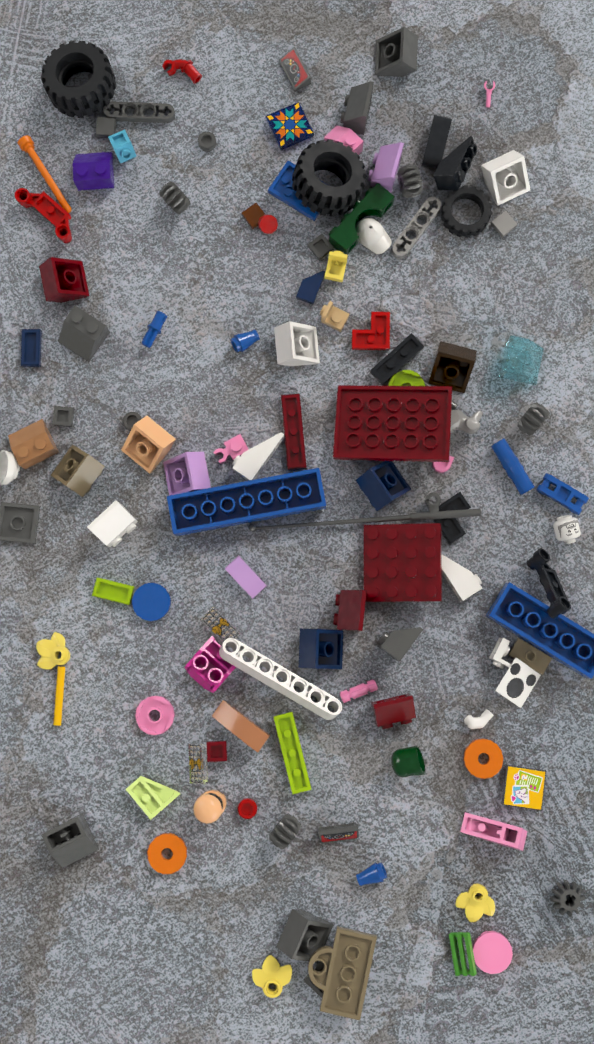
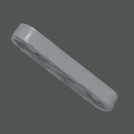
[392,197,441,259]

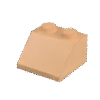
[121,416,176,474]

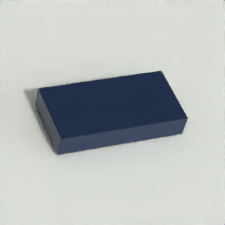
[21,329,42,367]

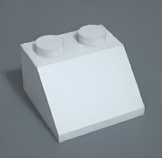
[481,150,530,205]
[274,321,320,366]
[87,500,138,547]

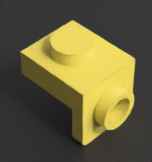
[324,250,348,283]

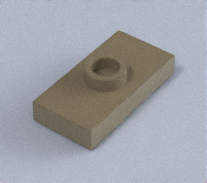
[508,638,552,675]

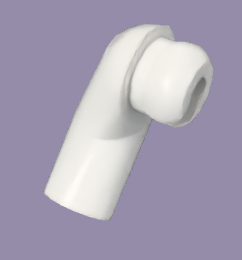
[464,709,494,729]

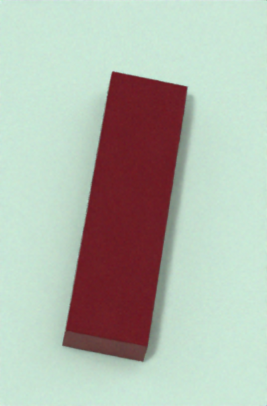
[281,394,307,470]

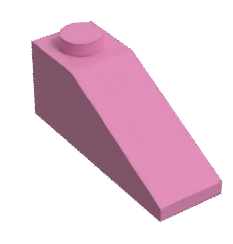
[460,812,527,851]

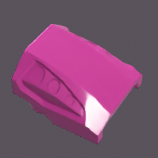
[184,636,236,693]

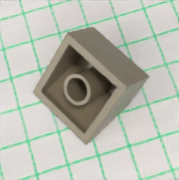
[51,444,105,497]

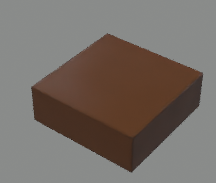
[241,203,265,230]

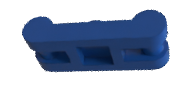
[536,473,589,515]

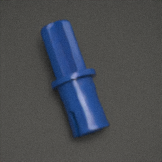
[142,311,167,348]

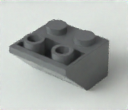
[41,813,99,868]

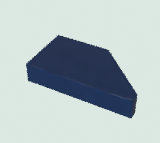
[296,271,325,305]

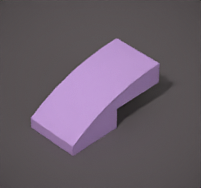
[224,555,267,599]

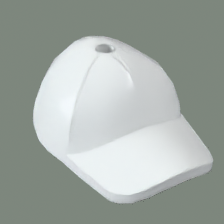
[356,218,392,254]

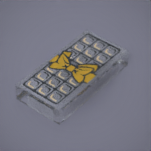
[200,606,241,647]
[188,743,208,784]

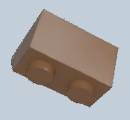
[8,419,59,469]

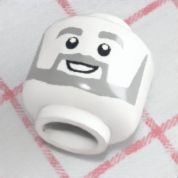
[553,515,581,544]

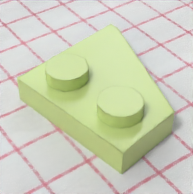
[126,776,180,820]

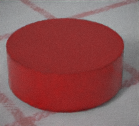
[258,214,278,234]
[238,798,257,819]

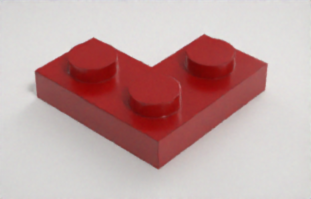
[352,312,390,351]

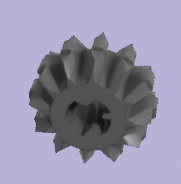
[397,165,423,198]
[159,181,190,214]
[517,402,549,436]
[269,813,301,850]
[550,880,586,917]

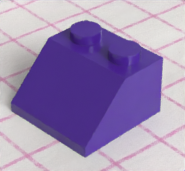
[73,152,115,191]

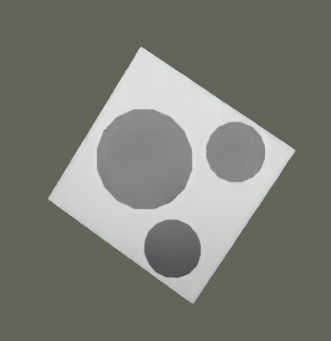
[495,657,541,708]

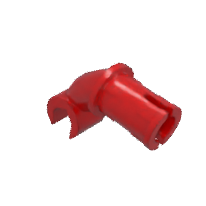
[162,59,202,84]

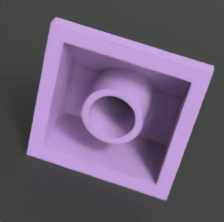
[368,142,404,193]
[163,452,211,496]

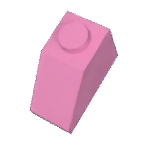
[324,125,364,155]

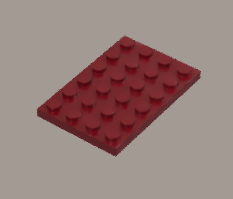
[333,385,452,462]

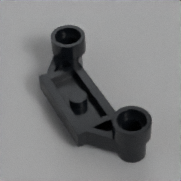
[526,548,571,619]

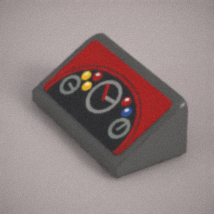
[279,47,311,91]
[318,823,359,843]

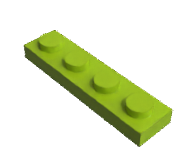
[273,712,312,795]

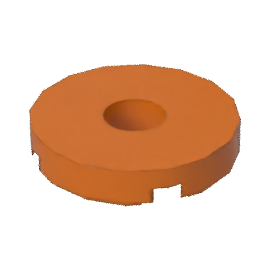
[463,738,503,779]
[147,833,187,874]

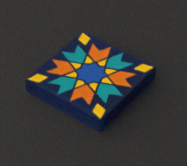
[266,102,314,150]

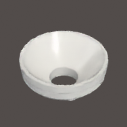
[0,450,20,485]

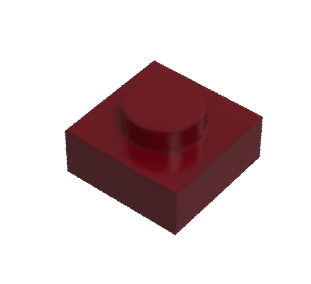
[207,740,227,762]

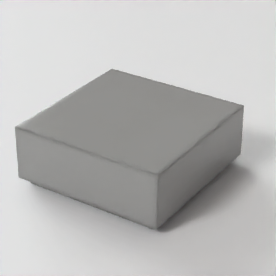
[491,211,518,238]

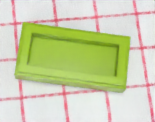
[92,577,135,605]

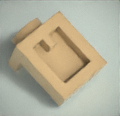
[320,301,350,332]

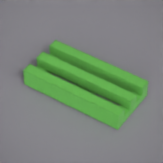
[449,932,477,976]

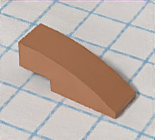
[212,700,270,752]

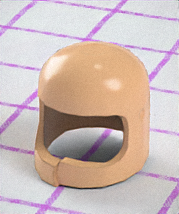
[193,790,227,824]

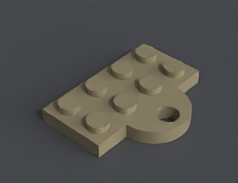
[308,926,377,1020]

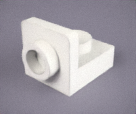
[489,638,511,669]

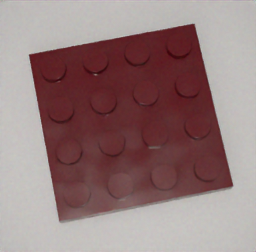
[364,523,442,602]

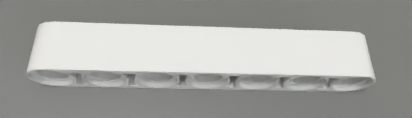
[219,638,342,720]

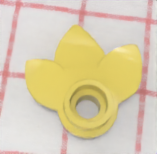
[36,632,70,670]
[455,883,495,922]
[252,955,292,998]

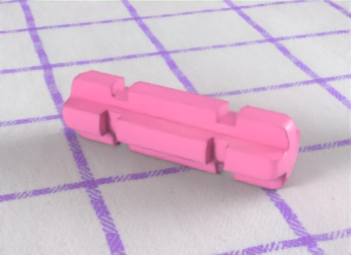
[340,679,378,703]

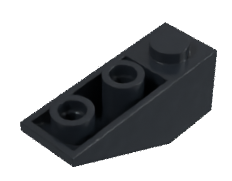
[433,136,477,190]

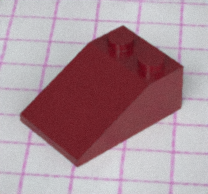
[333,590,366,632]

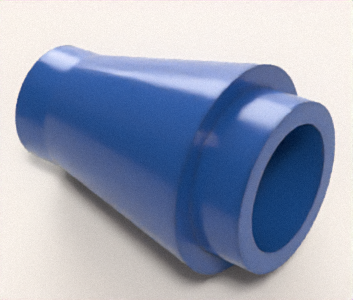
[230,330,260,353]
[356,862,387,886]

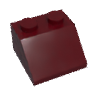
[39,257,90,303]
[371,693,416,729]

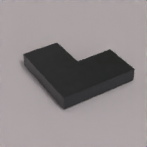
[432,492,471,545]

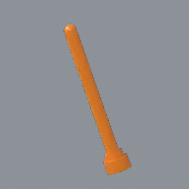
[17,135,72,213]

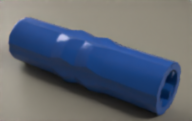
[491,438,535,495]

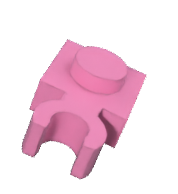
[214,434,249,464]

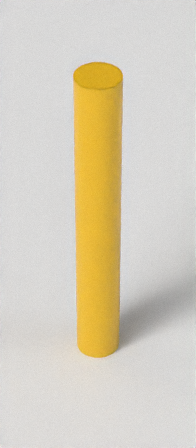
[53,666,65,726]

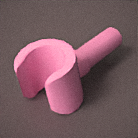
[484,81,495,108]

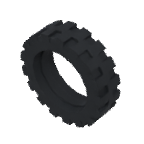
[441,185,492,238]

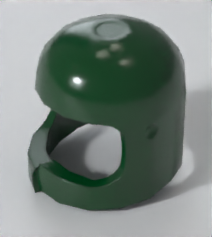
[391,746,426,778]

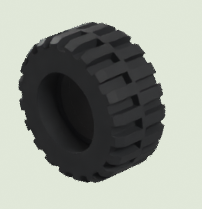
[41,41,116,118]
[292,140,367,216]

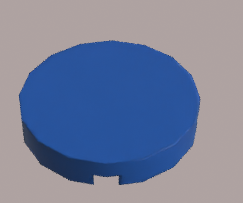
[132,583,171,621]

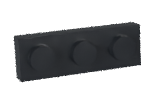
[370,333,424,386]

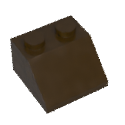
[428,341,477,393]

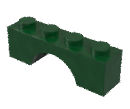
[329,183,395,255]

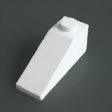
[232,433,284,481]
[442,555,482,602]

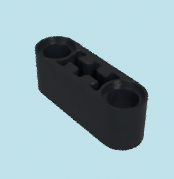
[421,115,452,169]

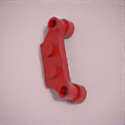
[15,188,72,243]

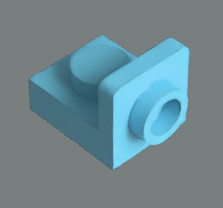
[108,129,136,163]

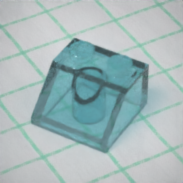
[499,335,544,385]

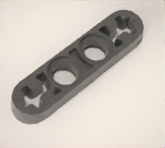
[103,101,175,123]

